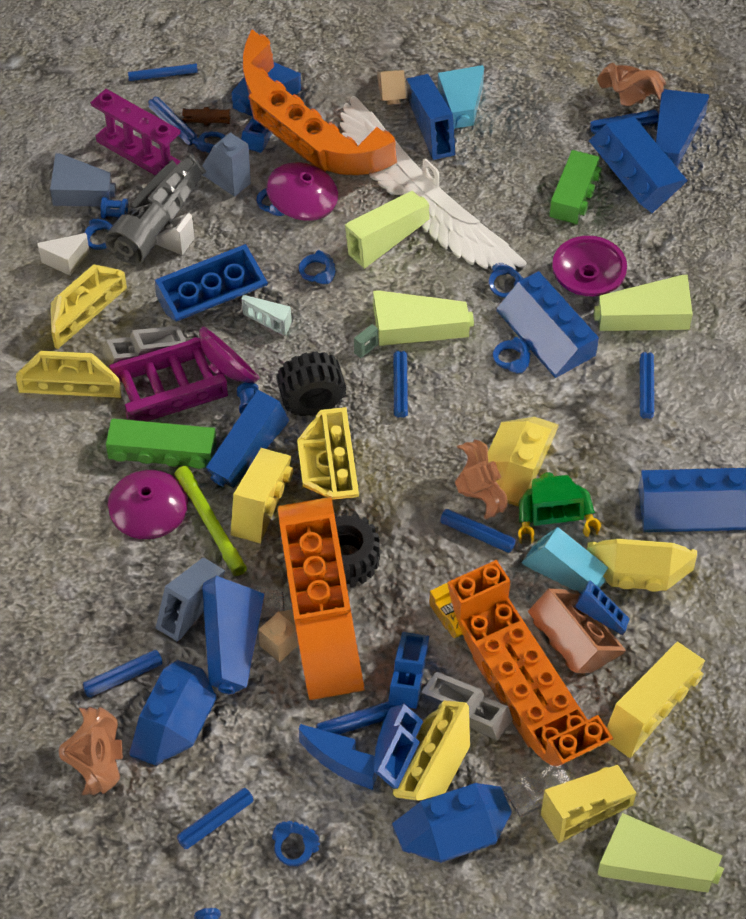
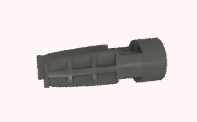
[104,153,206,265]

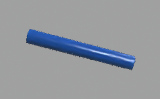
[128,63,198,81]

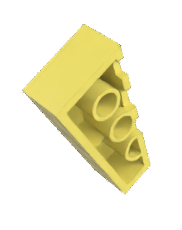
[607,641,705,759]

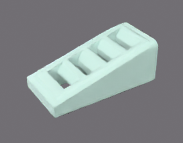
[241,295,292,336]

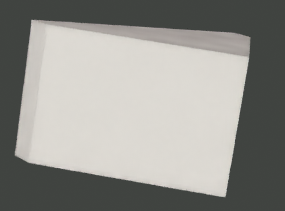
[156,213,194,255]
[37,233,90,276]

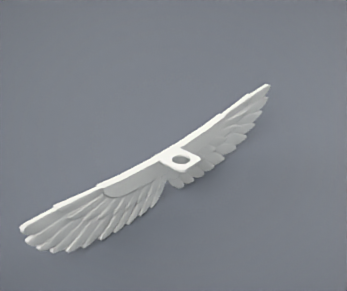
[340,96,527,270]

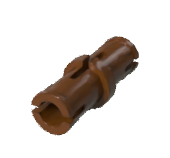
[182,107,231,126]

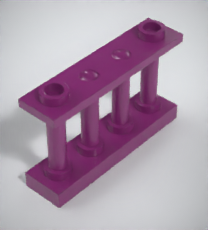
[90,88,181,176]
[109,338,228,422]

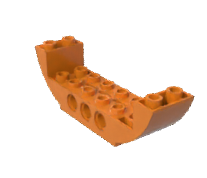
[243,29,397,175]
[278,497,365,700]
[447,560,613,767]

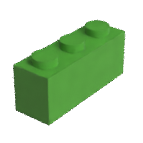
[549,150,602,224]

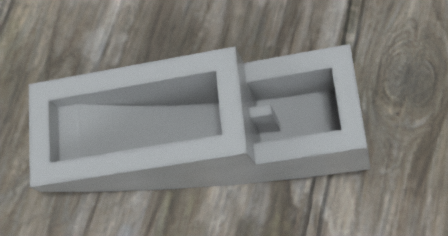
[102,326,186,369]
[421,672,513,741]

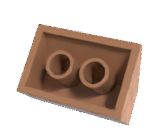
[528,589,626,673]

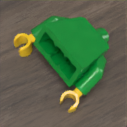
[518,472,601,544]

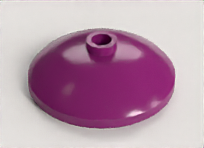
[267,162,338,221]
[552,236,627,297]
[199,326,260,383]
[108,470,188,539]

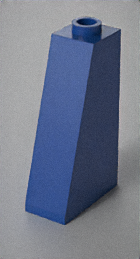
[406,74,456,160]
[655,89,709,168]
[206,390,289,488]
[202,576,265,694]

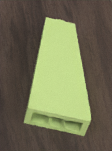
[345,191,430,269]
[594,275,693,331]
[373,291,474,346]
[598,813,724,893]

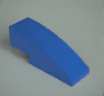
[388,632,430,709]
[374,704,423,789]
[299,724,378,790]

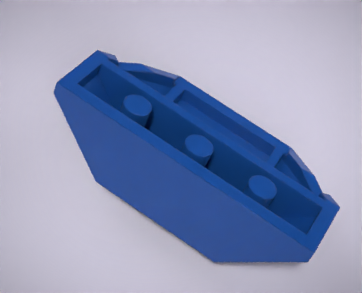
[129,660,217,766]
[392,783,512,863]

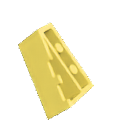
[230,448,293,544]
[541,765,636,843]

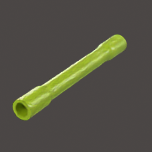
[175,466,247,576]

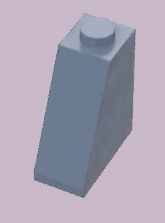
[202,132,251,197]
[50,153,116,207]
[156,557,225,642]

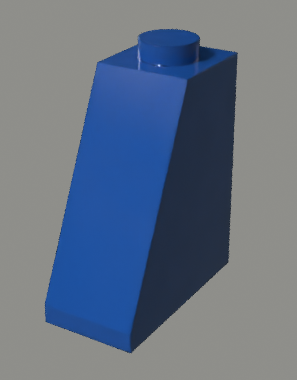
[232,62,301,117]

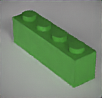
[106,418,217,469]

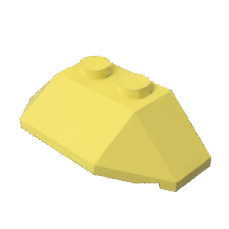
[51,264,127,349]
[16,351,122,398]
[297,407,359,500]
[488,417,559,507]
[587,539,697,592]
[392,700,470,801]

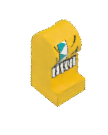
[429,583,463,638]

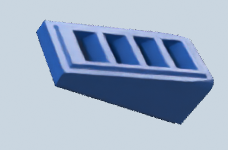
[241,117,272,153]
[575,580,630,635]

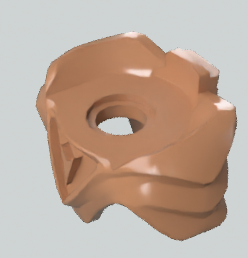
[597,63,666,106]
[455,439,508,520]
[59,707,123,795]

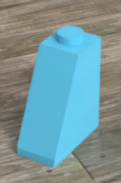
[437,65,484,129]
[522,527,608,593]

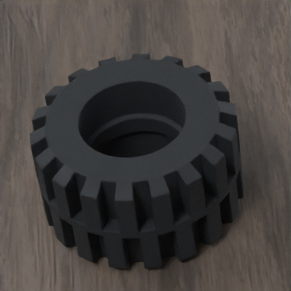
[276,351,347,416]
[334,513,380,587]

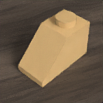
[377,70,406,105]
[258,609,299,663]

